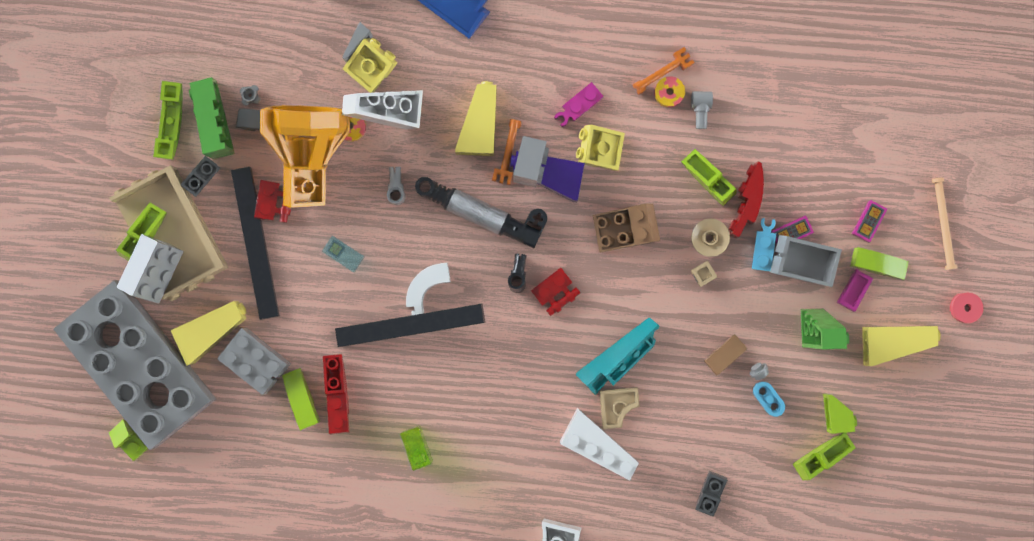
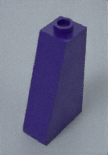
[510,151,585,203]

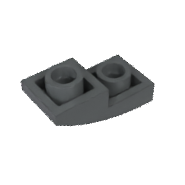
[236,109,261,132]
[181,156,220,197]
[695,471,728,517]

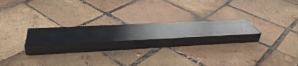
[231,166,280,320]
[335,303,486,347]

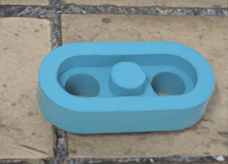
[753,381,785,417]

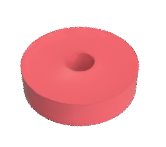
[950,292,983,323]

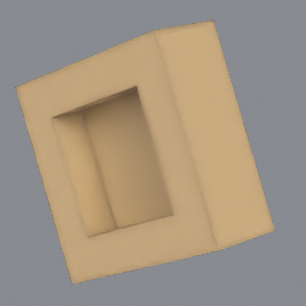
[690,261,717,287]

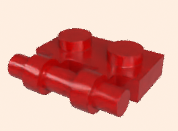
[254,180,291,223]
[531,268,580,316]

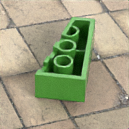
[189,77,235,159]
[801,308,849,349]

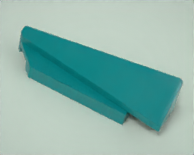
[576,318,659,395]

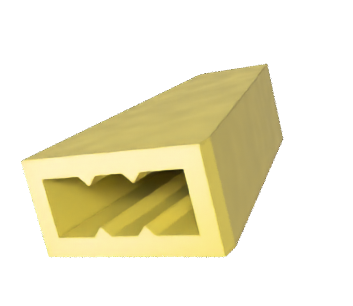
[455,81,497,156]
[171,301,247,366]
[862,326,941,366]

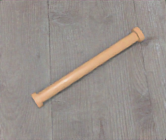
[932,178,958,270]

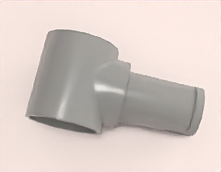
[691,91,713,129]
[387,167,406,205]

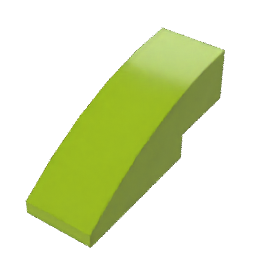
[681,149,737,206]
[116,202,167,261]
[850,247,909,280]
[282,368,321,430]
[793,433,856,480]

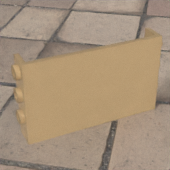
[109,165,229,301]

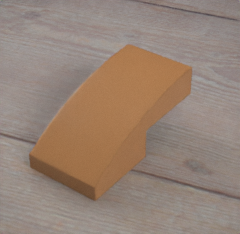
[704,334,747,376]

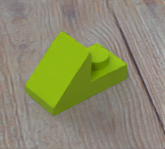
[109,419,148,461]

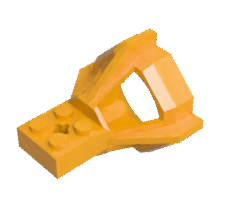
[260,105,350,208]

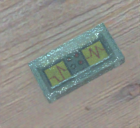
[322,236,365,272]

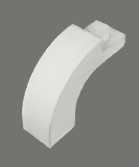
[406,263,451,315]

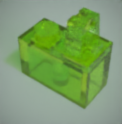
[400,425,433,471]

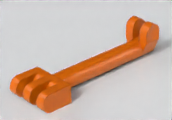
[632,47,695,95]
[492,119,522,185]

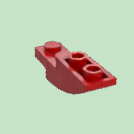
[729,161,764,238]
[323,354,350,435]

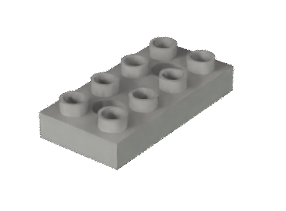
[53,280,216,450]

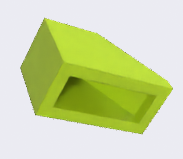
[823,393,857,434]

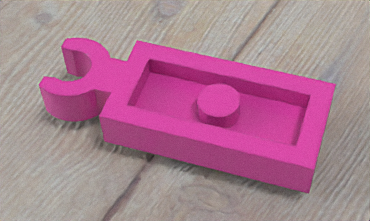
[554,82,604,127]

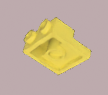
[343,38,398,93]
[576,125,625,171]

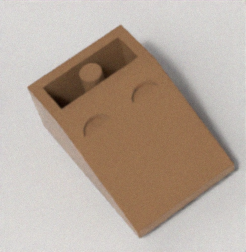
[593,203,660,253]

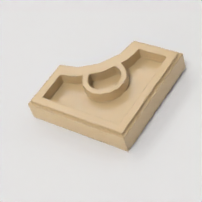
[599,387,640,429]

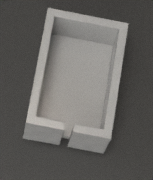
[513,136,549,188]
[117,234,184,303]
[770,235,842,287]
[217,328,291,395]

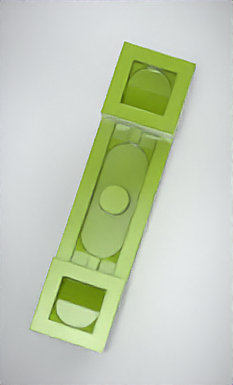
[153,81,183,160]

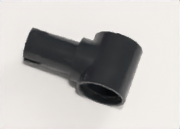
[508,254,527,293]

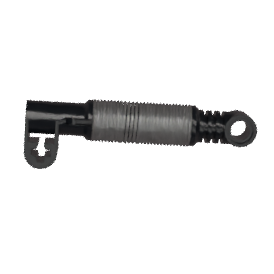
[415,177,547,249]

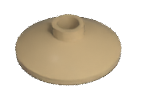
[691,218,730,257]

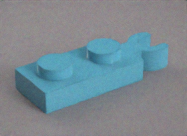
[752,218,777,271]

